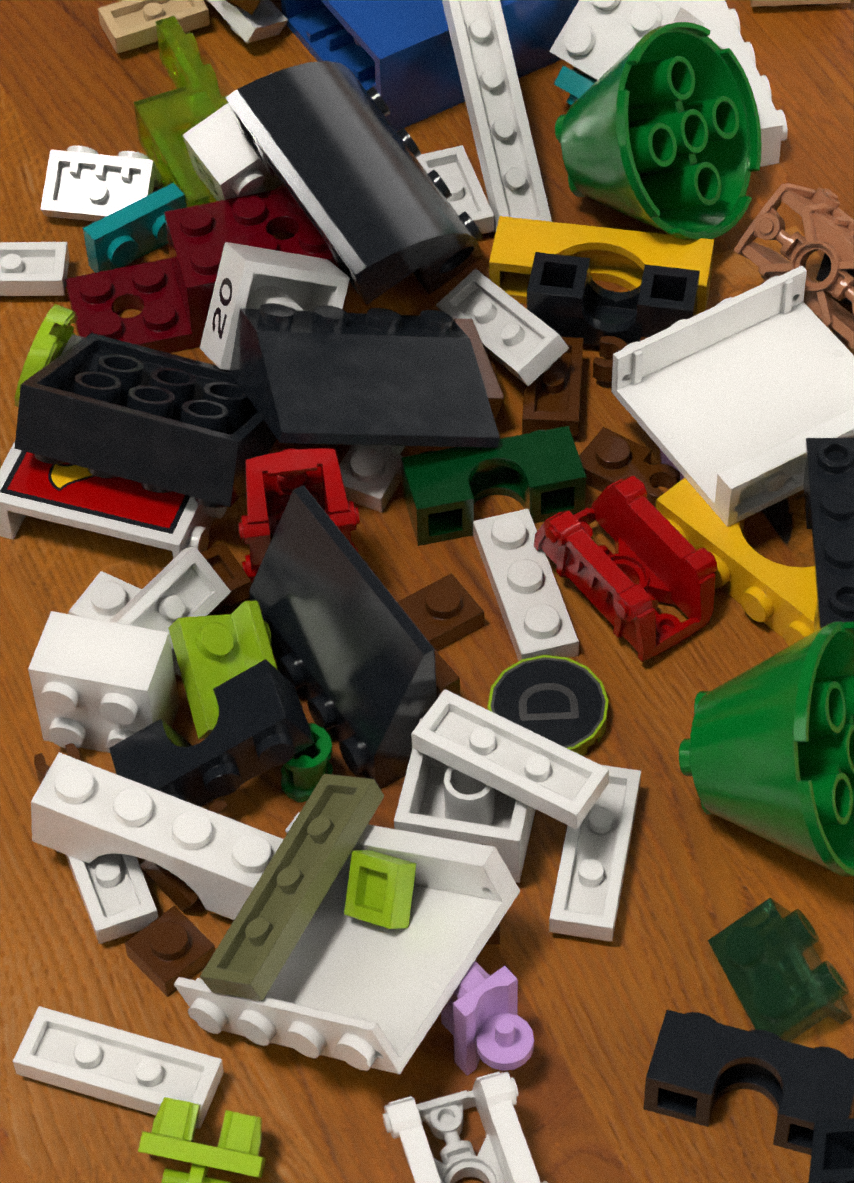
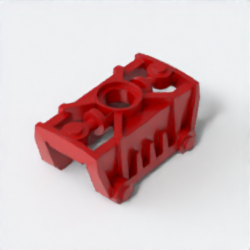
[238,448,360,583]
[534,475,717,662]

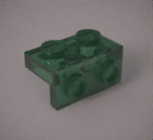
[708,898,853,1042]

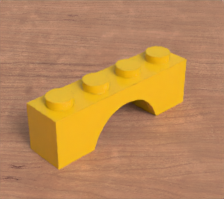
[489,216,714,314]
[656,478,817,646]

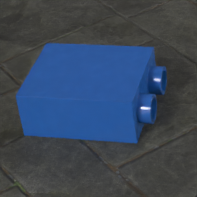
[281,0,579,131]

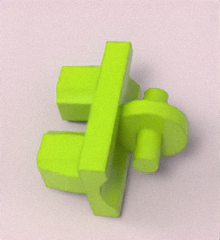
[138,1097,266,1183]

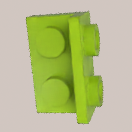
[168,600,277,739]

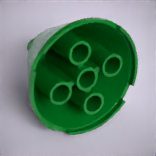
[555,22,762,240]
[679,621,854,877]

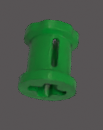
[281,723,333,802]

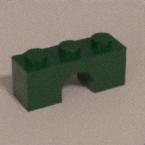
[401,426,586,546]

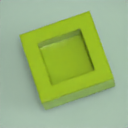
[344,850,417,929]

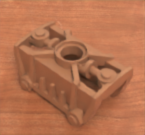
[734,183,854,349]

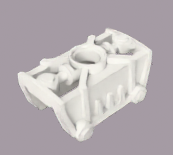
[382,1071,548,1183]

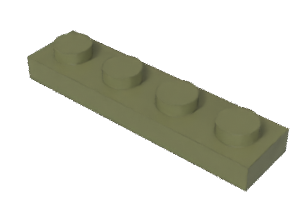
[200,774,385,1001]

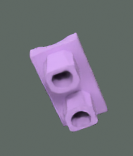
[441,961,534,1076]

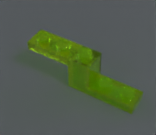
[134,16,228,207]

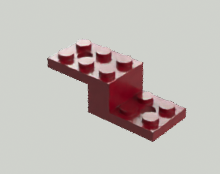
[65,188,340,353]

